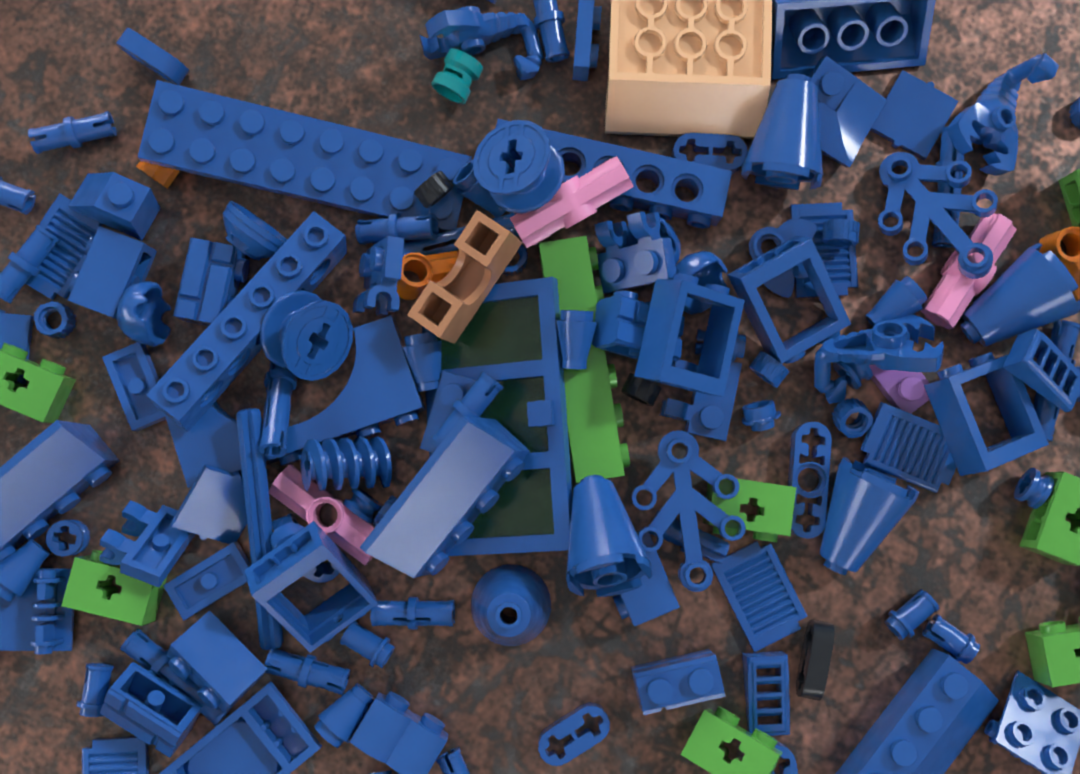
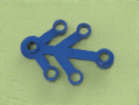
[878,152,998,279]
[631,430,746,592]

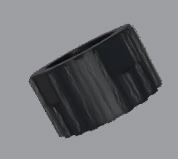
[414,170,454,209]
[621,373,662,407]

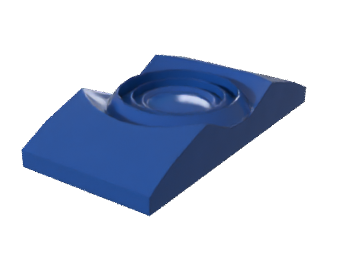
[159,682,322,774]

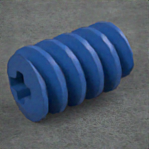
[300,436,392,491]

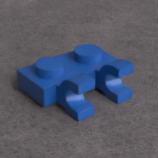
[594,211,677,294]
[352,236,404,317]
[659,360,742,442]
[100,500,196,587]

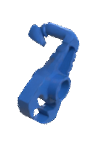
[420,6,544,80]
[947,53,1059,176]
[814,314,944,404]

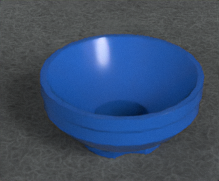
[223,201,287,261]

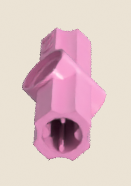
[510,156,634,248]
[921,213,1017,329]
[269,464,375,566]

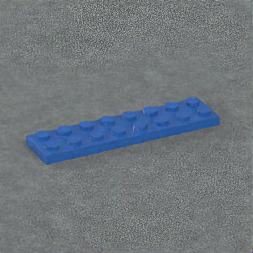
[137,80,472,232]

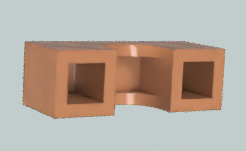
[407,210,523,344]

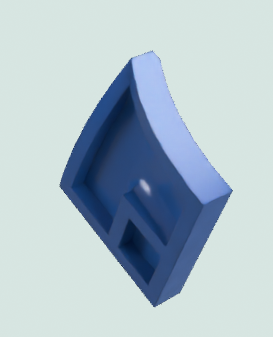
[809,56,888,167]

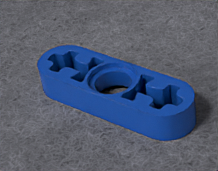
[788,422,832,539]

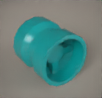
[431,48,484,104]

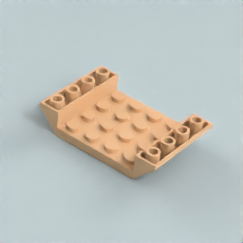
[605,0,772,140]

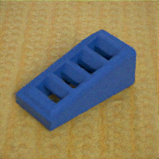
[1003,328,1080,412]
[742,651,790,736]

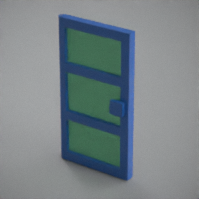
[422,277,573,556]

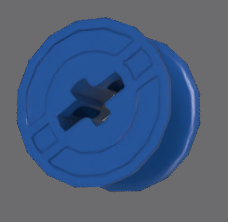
[473,120,565,214]
[260,290,353,381]

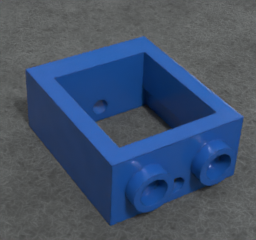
[727,236,851,364]
[634,273,745,397]
[924,352,1049,476]
[244,521,378,653]

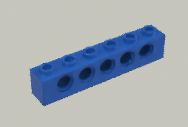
[496,119,732,229]
[146,211,347,432]

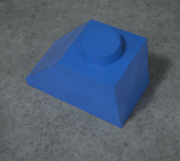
[68,172,161,241]

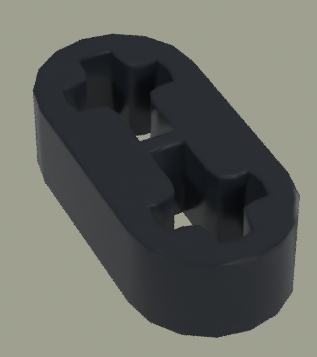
[796,619,835,701]

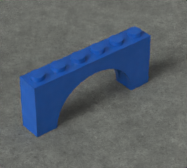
[165,315,426,488]

